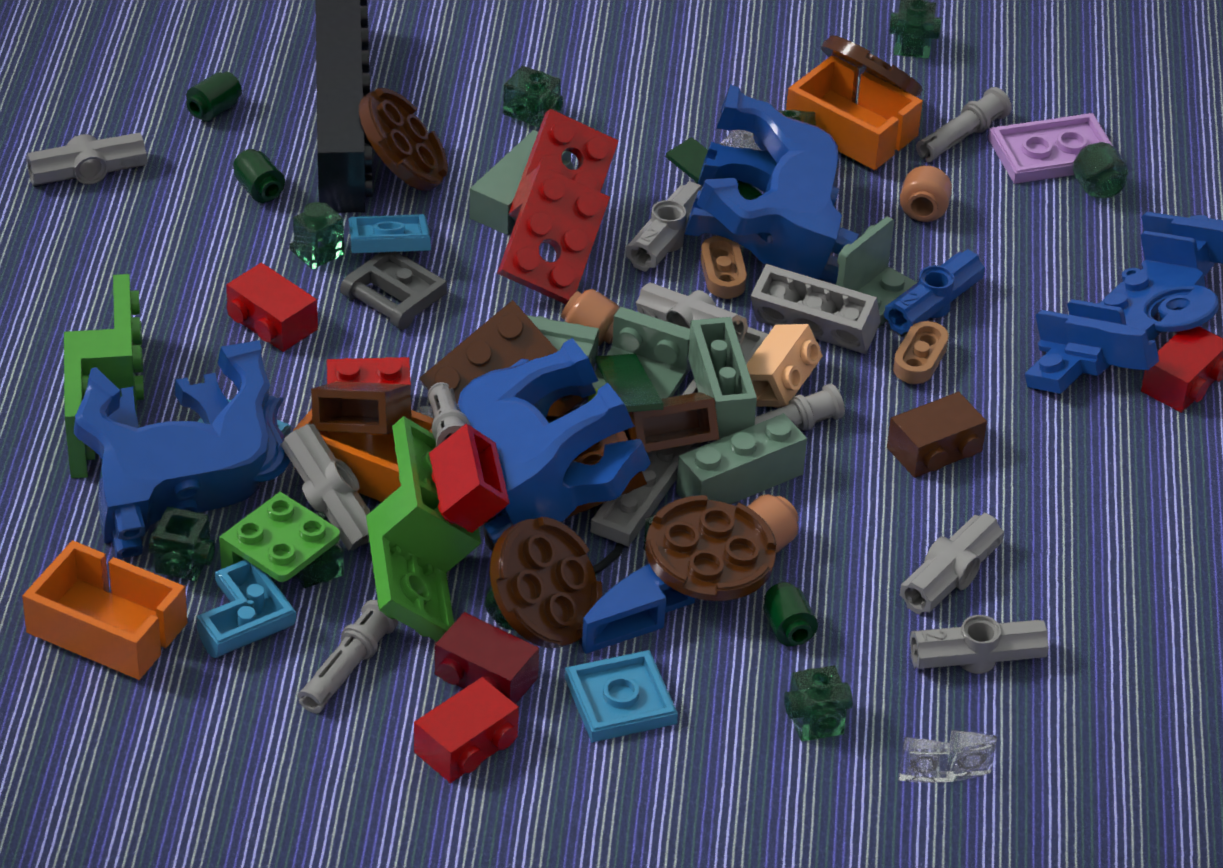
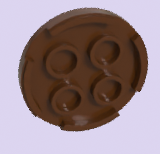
[821,35,923,98]
[359,88,448,191]
[645,495,776,601]
[490,517,603,648]

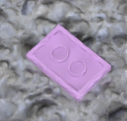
[988,113,1120,184]

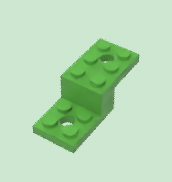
[64,274,144,478]
[366,416,482,642]

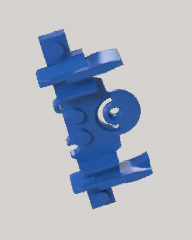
[1025,212,1223,394]

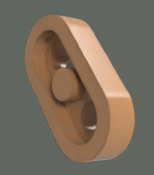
[701,236,747,299]
[893,321,949,384]

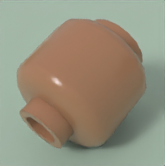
[900,165,952,222]
[561,289,619,346]
[747,494,799,554]

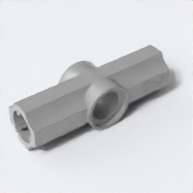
[26,132,147,186]
[626,181,702,272]
[636,282,748,345]
[280,424,370,551]
[900,512,1004,615]
[910,615,1049,674]

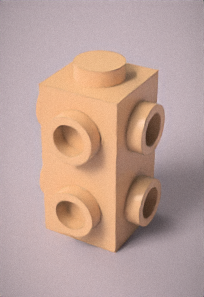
[746,324,823,408]

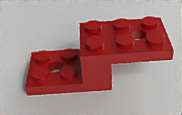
[497,109,619,304]

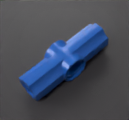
[884,249,985,335]

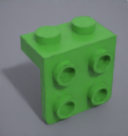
[219,491,340,582]

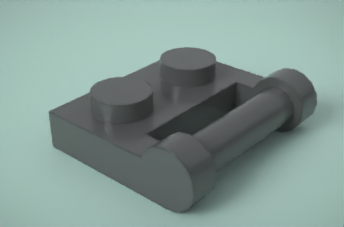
[340,252,447,330]

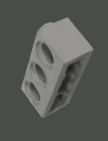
[750,264,881,354]

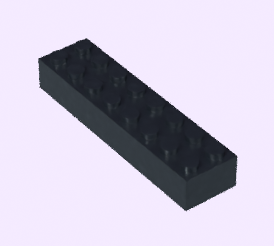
[316,0,373,213]

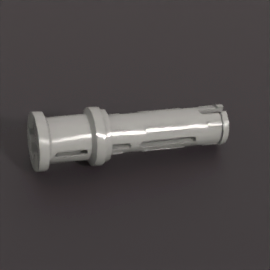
[916,87,1012,162]
[427,382,470,447]
[755,383,845,431]
[297,600,398,714]

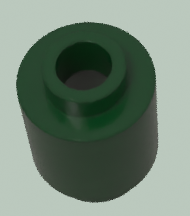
[186,71,242,121]
[233,149,285,203]
[763,582,818,646]

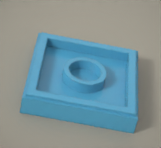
[348,214,431,253]
[565,650,678,743]

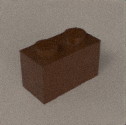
[311,381,412,434]
[624,392,720,452]
[887,392,987,478]

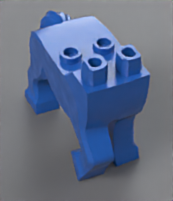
[685,84,859,284]
[458,338,651,545]
[74,340,290,559]

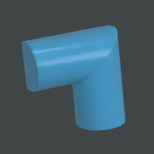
[196,560,296,658]

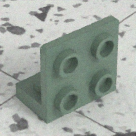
[835,216,918,328]
[592,306,691,399]

